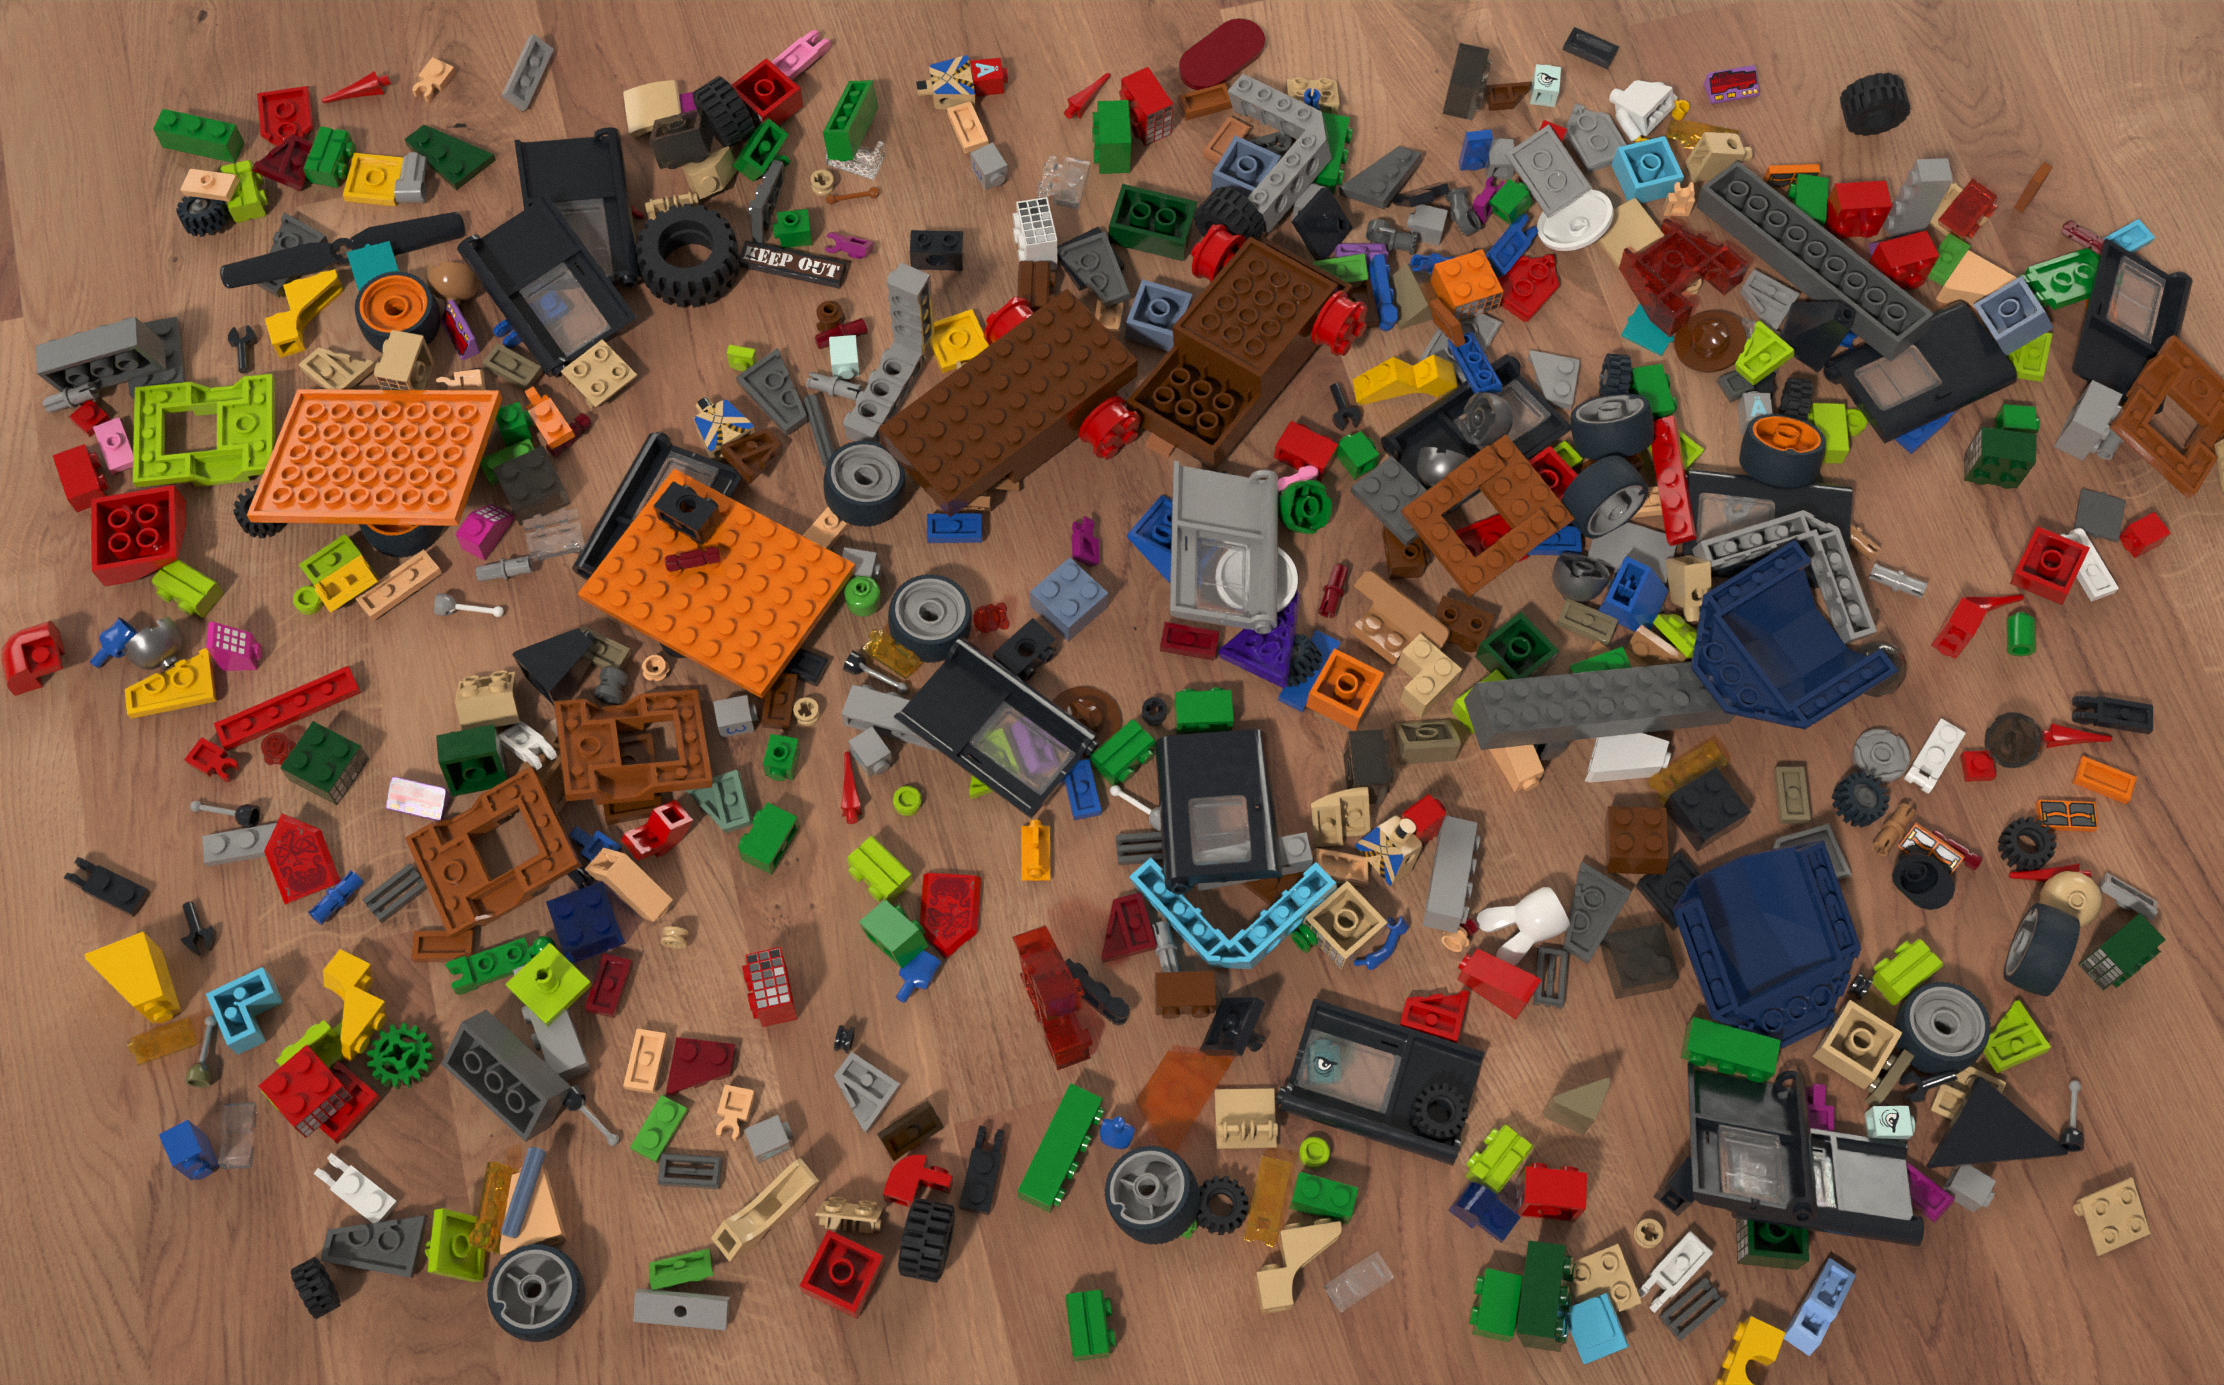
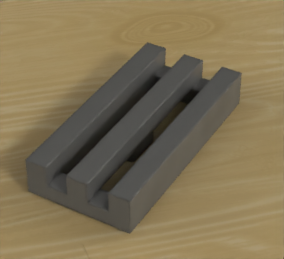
[1116,832,1163,865]
[362,863,427,924]
[1533,946,1568,1009]
[657,1153,723,1189]
[1659,1277,1727,1342]

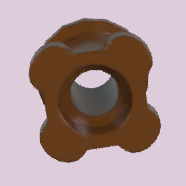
[816,301,845,332]

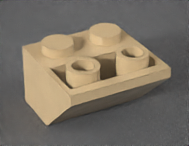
[455,670,521,730]

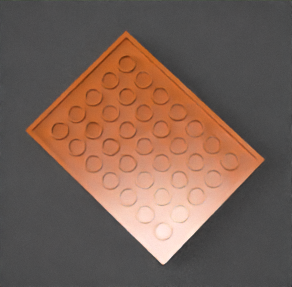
[247,389,503,526]
[578,469,856,699]

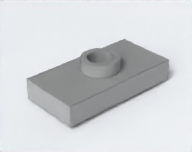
[2099,873,2158,920]

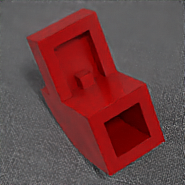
[621,799,693,861]
[883,1154,953,1208]

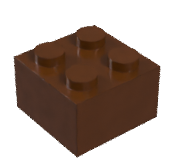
[1605,806,1669,875]

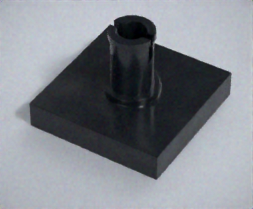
[1291,187,1353,261]
[1200,997,1265,1056]

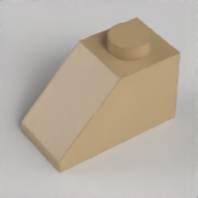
[682,146,738,199]

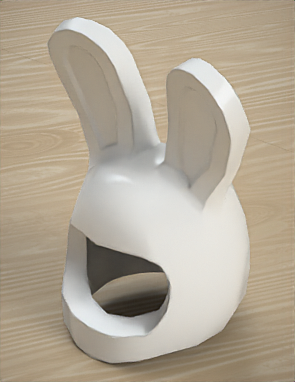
[1477,887,1570,966]

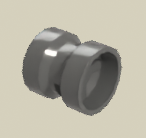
[594,667,629,705]

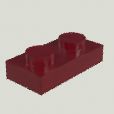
[1160,622,1219,661]
[585,953,633,1018]

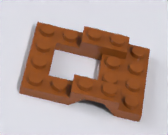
[2109,335,2224,499]
[1400,434,1574,598]
[554,689,712,805]
[405,766,582,938]

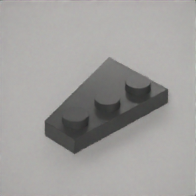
[736,348,807,436]

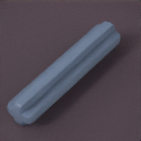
[501,1147,546,1238]

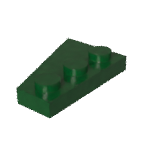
[404,125,496,191]

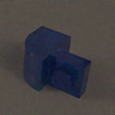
[1448,1182,1521,1243]

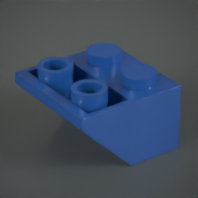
[1598,556,1669,632]

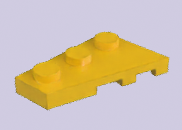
[125,648,217,719]

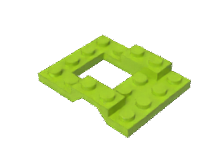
[133,374,275,488]

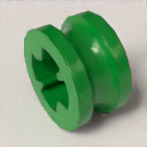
[1290,924,1318,953]

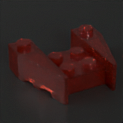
[1619,219,1748,338]
[1012,925,1093,1071]

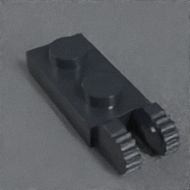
[2072,695,2153,734]
[64,857,150,917]
[1059,958,1130,1026]
[959,1125,1005,1215]

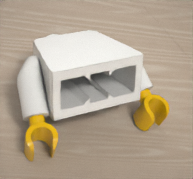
[1609,80,1689,143]

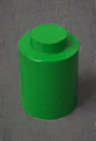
[2006,612,2036,656]

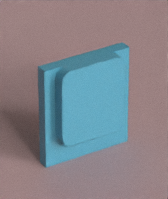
[1565,1293,1630,1365]

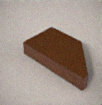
[1485,82,1532,111]

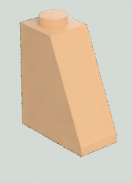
[1936,250,2017,308]
[1489,745,1544,793]
[584,848,673,922]
[499,1165,567,1257]

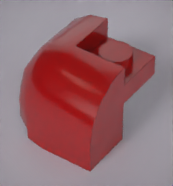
[1,621,65,696]

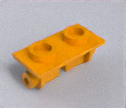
[1021,820,1050,881]

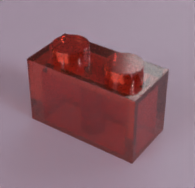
[1938,178,1998,241]

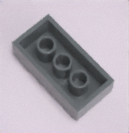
[36,317,166,392]
[441,1010,571,1142]

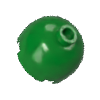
[1278,480,1332,534]

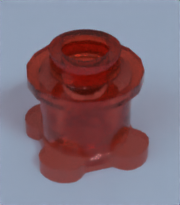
[973,602,1010,633]
[261,732,296,765]

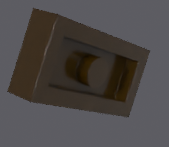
[877,1101,944,1161]

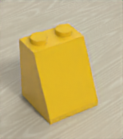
[84,932,181,1024]

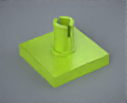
[505,943,592,1027]
[425,1208,489,1282]

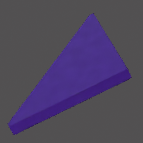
[1218,590,1300,688]

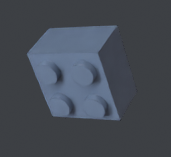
[1210,136,1281,198]
[1973,276,2054,356]
[1125,279,1193,352]
[1030,557,1108,642]

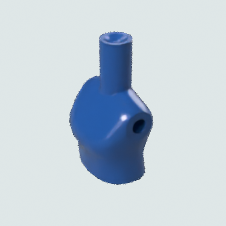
[90,617,138,668]
[896,950,942,1003]
[1100,1117,1135,1149]

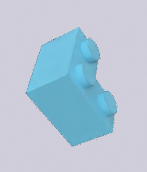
[206,967,283,1055]

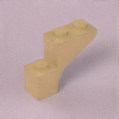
[711,1158,819,1261]
[1254,1218,1342,1315]

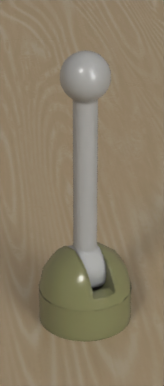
[185,1015,217,1088]

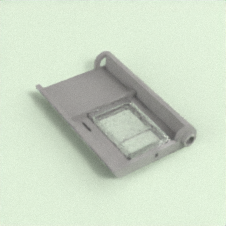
[1170,460,1278,634]

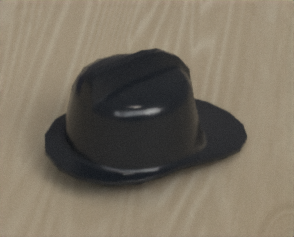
[1892,852,1955,910]

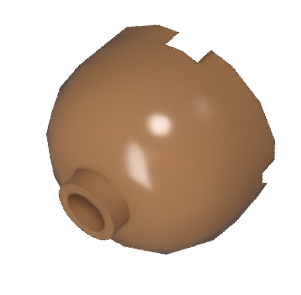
[426,262,480,306]

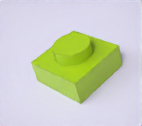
[726,344,757,372]
[1553,441,1583,469]

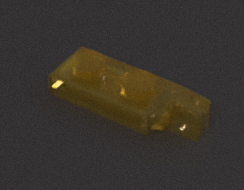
[1666,120,1739,149]

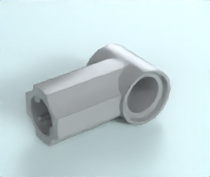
[395,152,427,203]

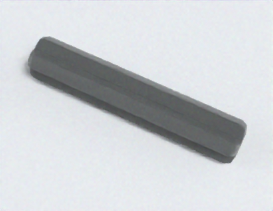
[803,394,834,467]

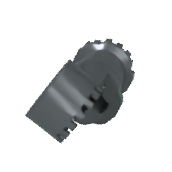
[1446,187,1481,237]
[1366,219,1418,255]

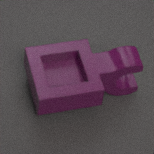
[1473,177,1505,224]
[825,232,874,259]
[1072,516,1100,567]
[1808,1083,1834,1132]

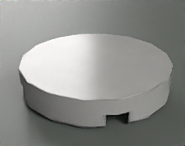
[1851,729,1910,784]

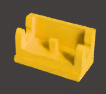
[314,554,379,613]

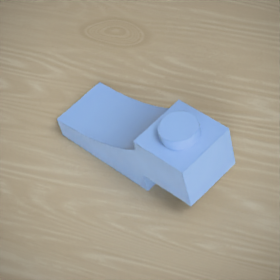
[1784,1257,1856,1356]

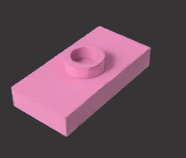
[93,417,133,475]

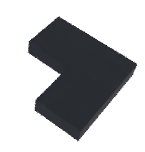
[1392,182,1449,207]

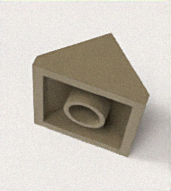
[1388,263,1439,330]
[1394,719,1461,765]
[1542,1077,1610,1135]

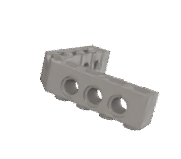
[1227,74,1332,233]
[843,262,934,443]
[1692,510,1877,645]

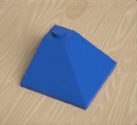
[1127,495,1225,591]

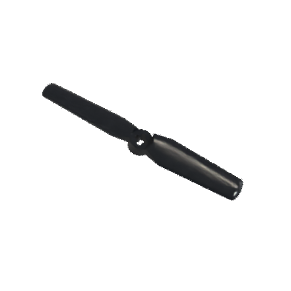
[220,212,465,289]

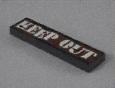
[739,240,846,289]

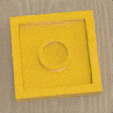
[343,153,403,207]
[930,309,989,373]

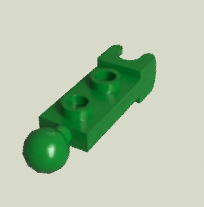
[446,936,556,995]

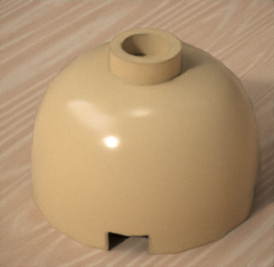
[2040,871,2102,927]

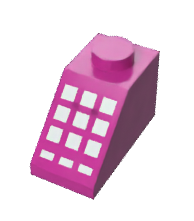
[455,504,515,561]
[206,622,262,671]

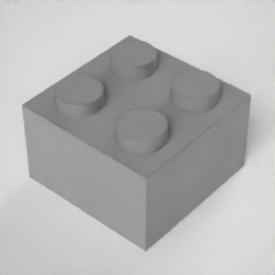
[2053,380,2123,461]

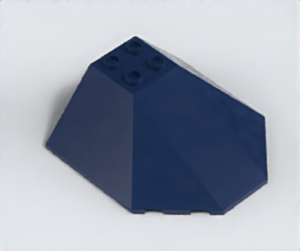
[1691,540,1898,730]
[1672,840,1861,1049]

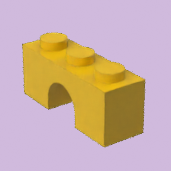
[1713,1316,1786,1385]

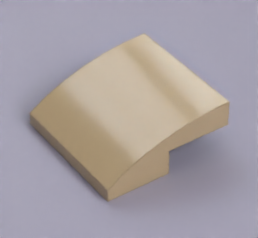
[623,80,683,138]
[1597,198,1665,268]
[1311,787,1371,847]
[1930,1066,2006,1120]

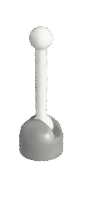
[434,593,504,617]
[1110,785,1161,832]

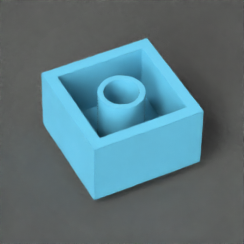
[1611,136,1684,204]

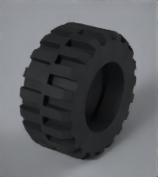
[636,204,740,308]

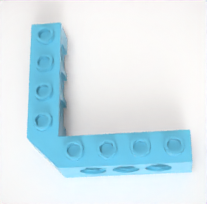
[1129,857,1337,969]

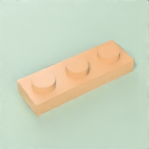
[354,549,442,621]

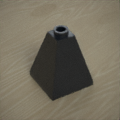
[1780,302,1855,373]
[512,628,598,706]

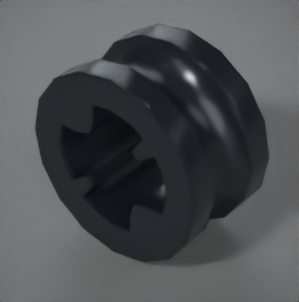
[1142,697,1167,726]
[1846,971,1873,1001]
[834,1025,855,1054]

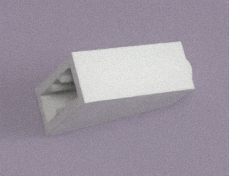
[1584,733,1671,783]

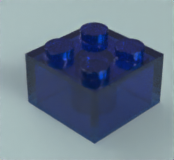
[546,881,626,964]

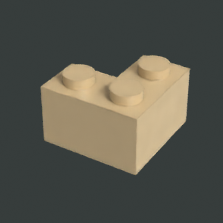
[1398,634,1462,719]

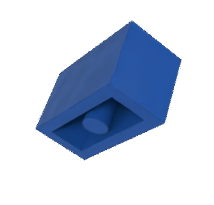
[159,1120,220,1180]

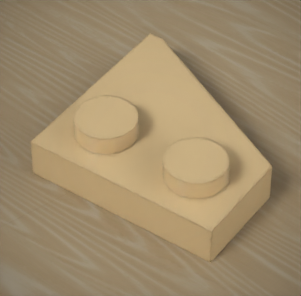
[298,347,375,390]

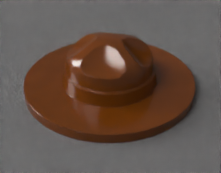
[1674,311,1747,373]
[1052,686,1121,758]

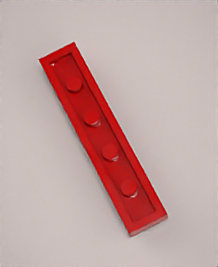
[1651,415,1697,546]
[213,666,361,751]

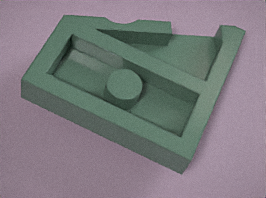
[686,770,753,833]

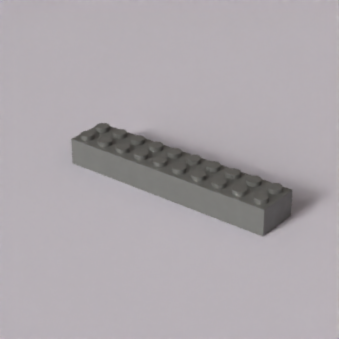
[1697,161,1934,362]
[1464,662,1736,750]

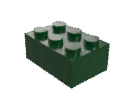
[1108,184,1197,261]
[1516,1240,1576,1352]

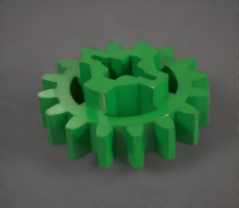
[367,1023,435,1090]

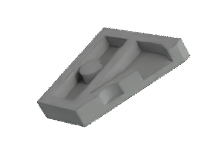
[1739,269,1800,333]
[1528,350,1580,410]
[834,1052,901,1134]

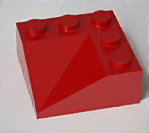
[91,485,187,587]

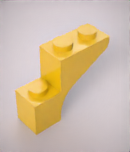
[265,269,343,358]
[1352,354,1457,405]
[323,949,387,1062]

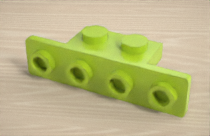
[261,1020,344,1111]

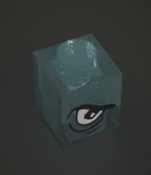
[1306,1040,1341,1085]

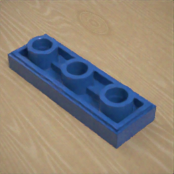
[1447,332,1502,394]

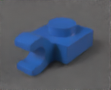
[569,826,622,862]

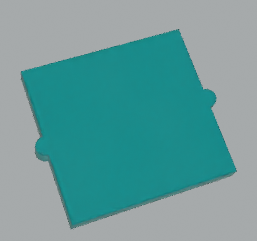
[346,241,399,291]
[1621,303,1680,356]

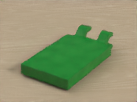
[2017,248,2122,310]

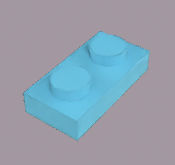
[2103,219,2155,253]

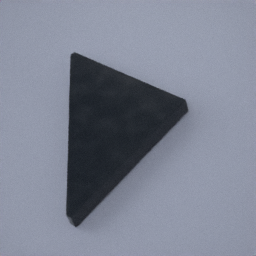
[1926,1077,2069,1169]

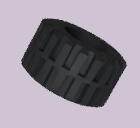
[1840,73,1911,136]
[692,76,754,147]
[1194,187,1265,241]
[898,1198,955,1283]

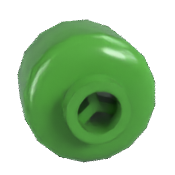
[844,576,881,617]

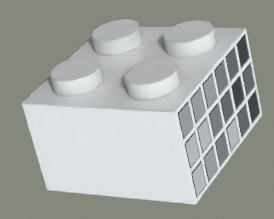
[1012,197,1057,271]

